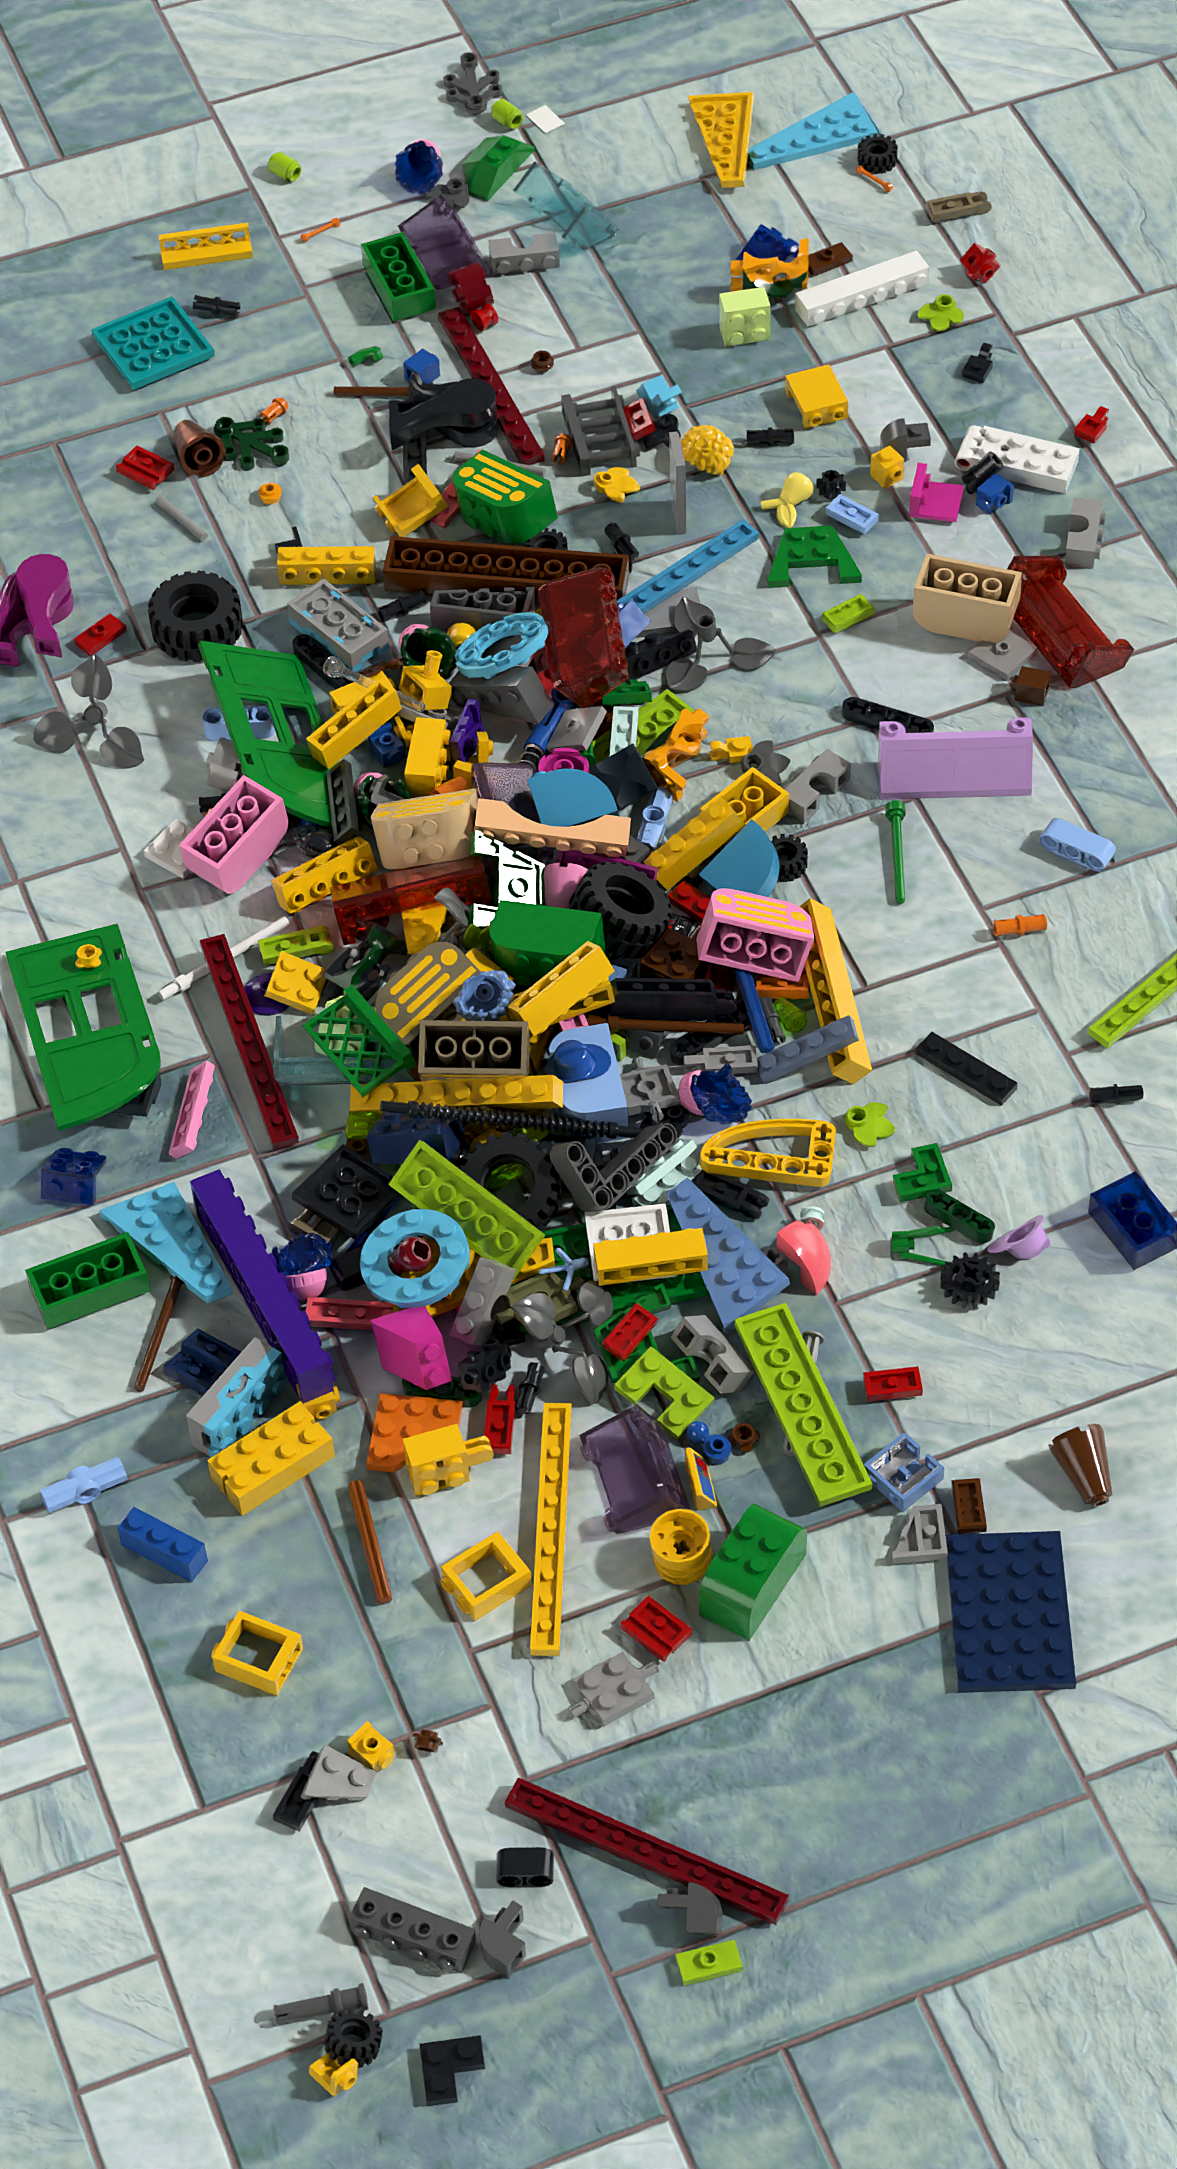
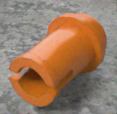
[259,397,288,425]
[551,433,573,464]

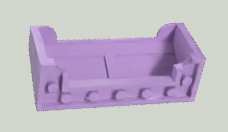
[878,717,1033,799]

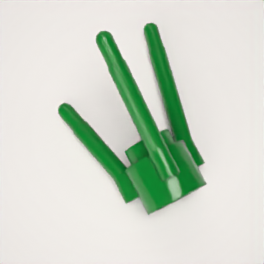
[892,1226,954,1267]

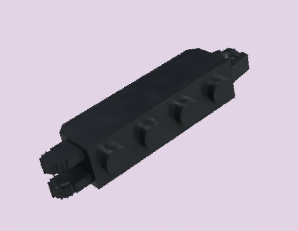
[594,978,736,1021]

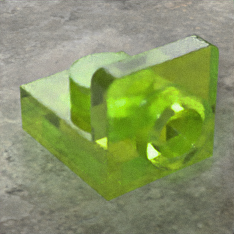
[345,1111,381,1139]

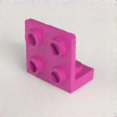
[909,463,964,522]

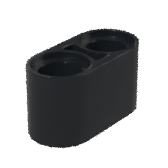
[496,1847,554,1887]

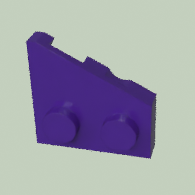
[450,699,484,764]

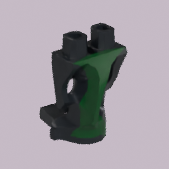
[323,921,408,1001]

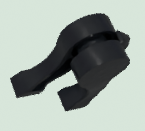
[388,372,498,450]

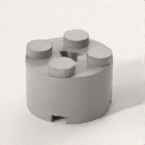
[206,737,250,791]

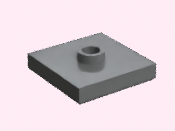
[968,631,1038,680]
[546,706,607,754]

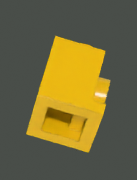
[347,1721,395,1773]

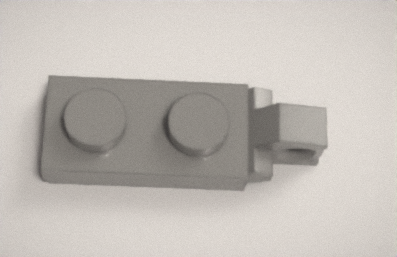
[683,1045,758,1075]

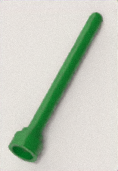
[885,800,906,904]

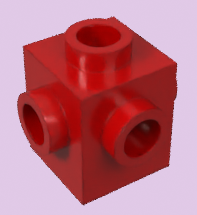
[960,243,1001,283]

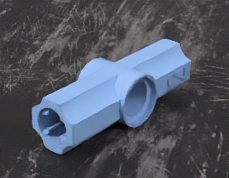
[637,787,673,854]
[39,1457,128,1513]

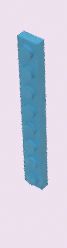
[598,519,759,621]

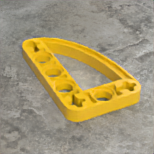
[699,1119,836,1187]

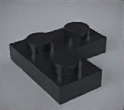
[420,2035,485,2107]

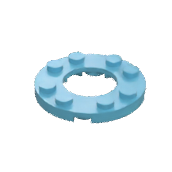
[455,612,548,679]
[360,1209,470,1308]

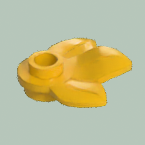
[593,467,640,503]

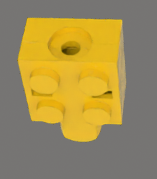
[403,1424,494,1496]

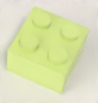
[719,287,770,347]

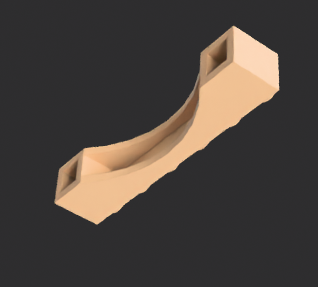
[474,798,631,857]

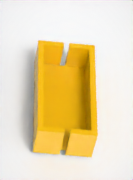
[207,1401,335,1516]

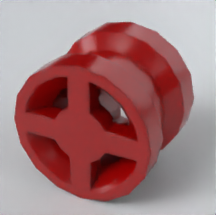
[471,303,499,332]

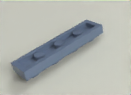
[757,1015,859,1084]

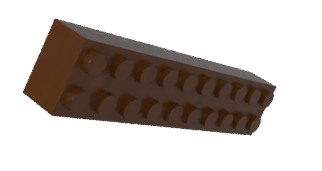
[383,536,629,609]

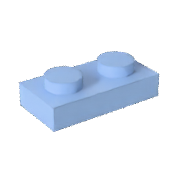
[826,494,879,535]

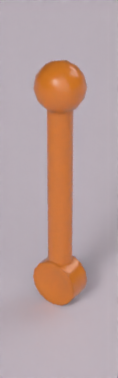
[856,165,893,192]
[300,218,340,242]

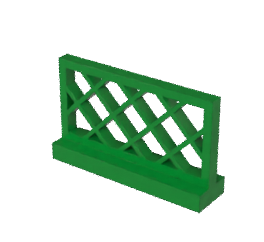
[302,984,416,1097]

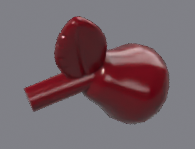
[388,1236,432,1277]

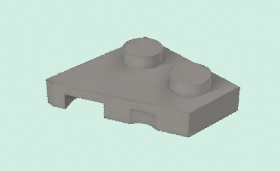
[892,1504,948,1564]
[301,1745,377,1801]

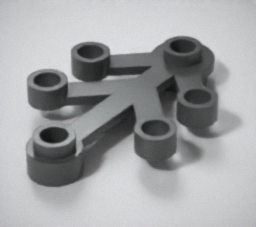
[443,52,502,115]

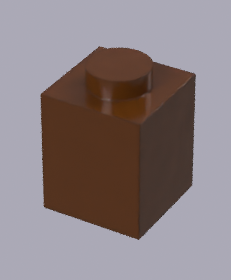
[1011,666,1051,706]

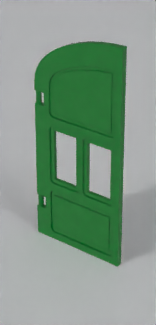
[198,641,362,833]
[5,923,161,1131]

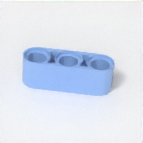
[202,705,275,741]
[1039,818,1116,872]

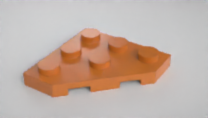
[366,1393,463,1473]

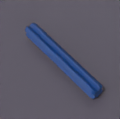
[735,969,775,1054]

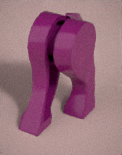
[0,554,74,667]

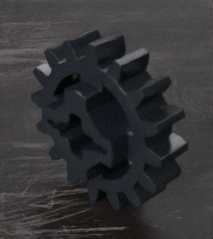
[940,1252,1000,1309]

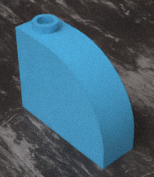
[527,769,619,827]
[699,819,779,897]

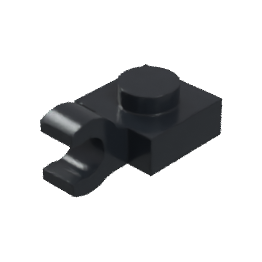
[962,342,993,383]

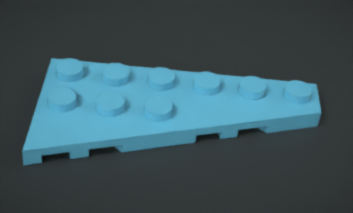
[747,92,878,170]
[99,1182,233,1304]

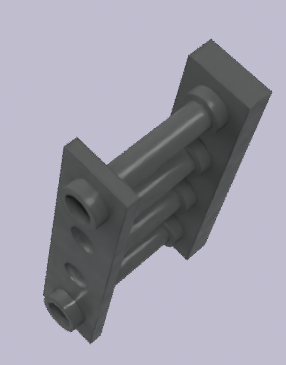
[561,386,640,477]

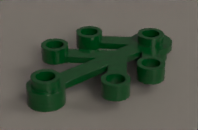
[214,417,290,471]

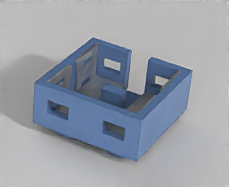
[864,1432,944,1512]

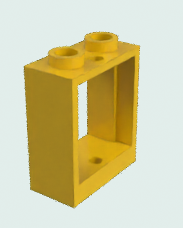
[440,1531,532,1621]
[211,1610,303,1696]

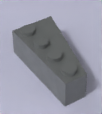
[430,587,535,631]
[449,667,554,724]

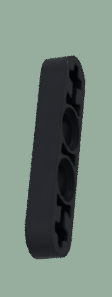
[292,634,360,690]
[842,697,934,733]
[670,1000,751,1066]

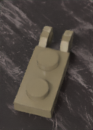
[926,191,992,222]

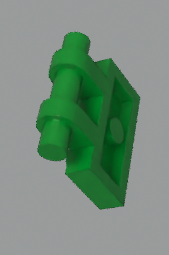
[597,679,652,707]

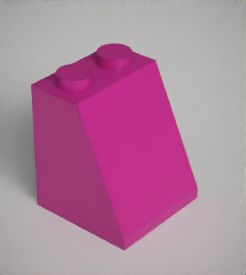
[371,1306,452,1390]

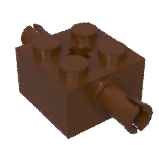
[640,923,712,979]

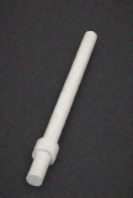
[158,916,289,1001]

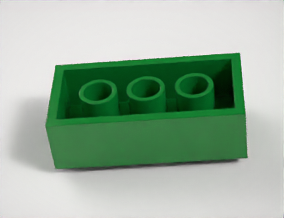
[361,232,436,322]
[25,1232,150,1330]

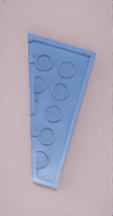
[666,1177,790,1334]

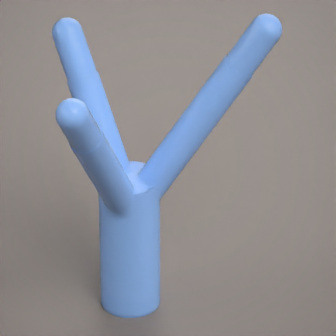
[539,1248,589,1291]

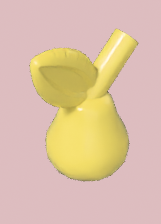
[761,472,814,528]

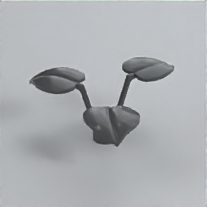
[666,596,776,692]
[33,654,144,768]
[434,888,494,963]
[512,1280,613,1405]

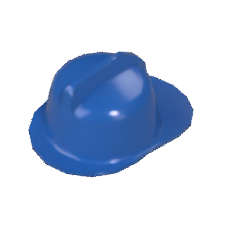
[547,1040,611,1083]

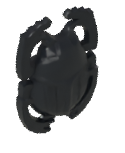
[292,825,357,858]

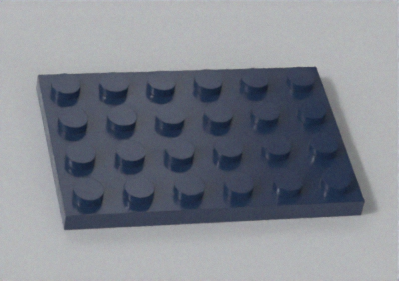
[945,1531,1076,1693]

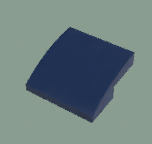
[164,1328,241,1395]

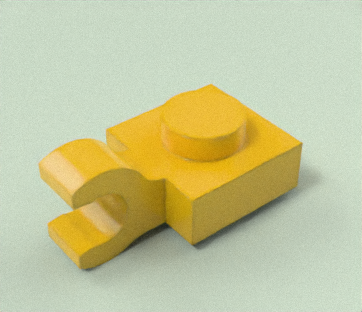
[709,736,753,764]

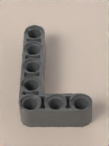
[550,1123,677,1212]

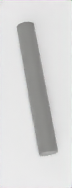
[156,496,208,541]

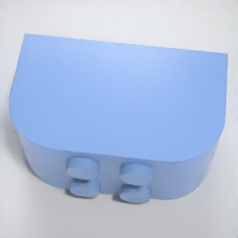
[546,1023,628,1143]

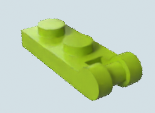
[257,925,334,966]

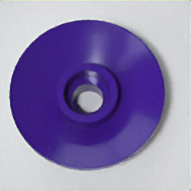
[244,973,289,1016]

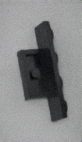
[606,629,697,683]

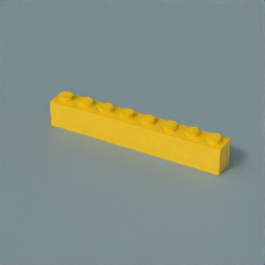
[799,898,872,1084]
[350,1075,563,1117]

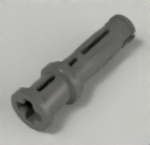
[273,1983,369,2025]

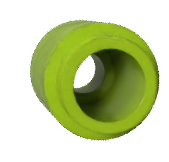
[491,99,523,129]
[268,152,302,182]

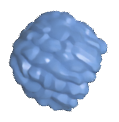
[453,970,515,1021]

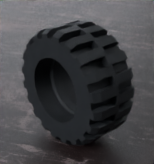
[148,570,243,662]
[569,862,672,958]
[459,1132,562,1228]

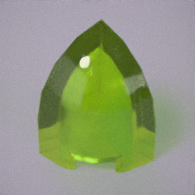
[484,1163,522,1194]

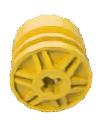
[649,1509,713,1585]

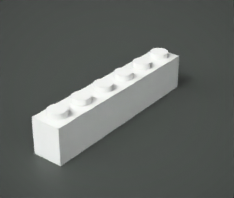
[795,251,930,327]

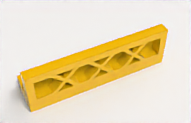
[158,222,253,270]

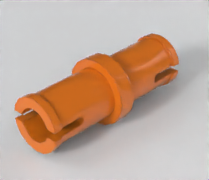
[993,914,1047,937]

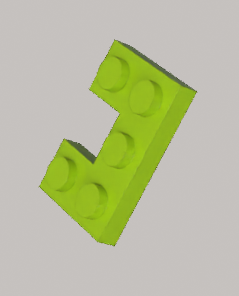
[614,1346,715,1441]

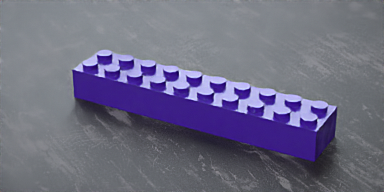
[190,1169,336,1404]

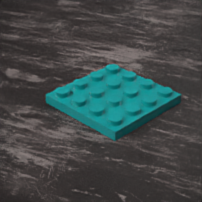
[91,296,215,390]

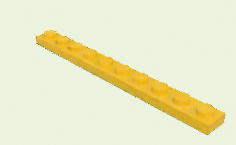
[530,1403,572,1656]

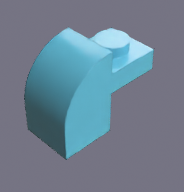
[636,375,682,418]

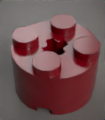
[447,262,494,316]

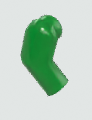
[348,346,384,367]

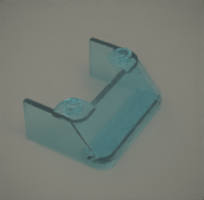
[513,161,619,252]
[273,1016,384,1085]

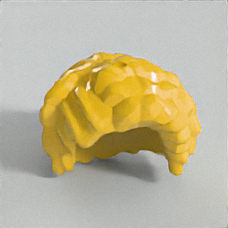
[680,425,734,476]

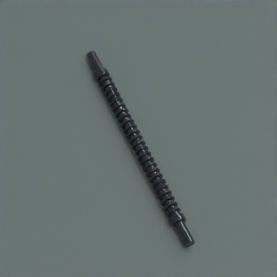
[380,1100,643,1139]

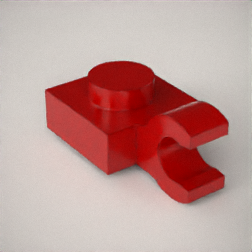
[1074,406,1109,444]

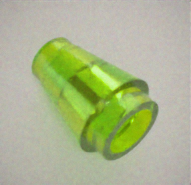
[773,997,807,1033]

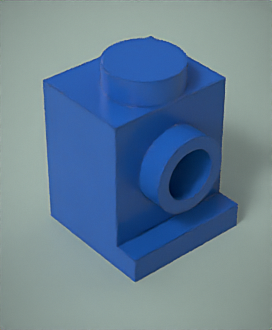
[976,473,1014,514]
[368,723,405,768]

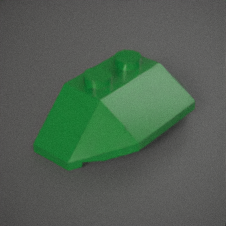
[462,135,535,201]

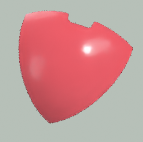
[777,1220,831,1295]

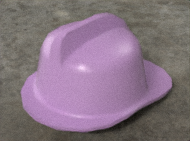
[987,1215,1050,1259]

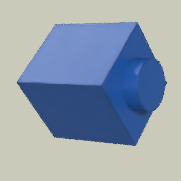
[403,348,440,384]

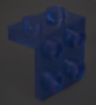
[736,224,799,262]
[41,1148,106,1205]

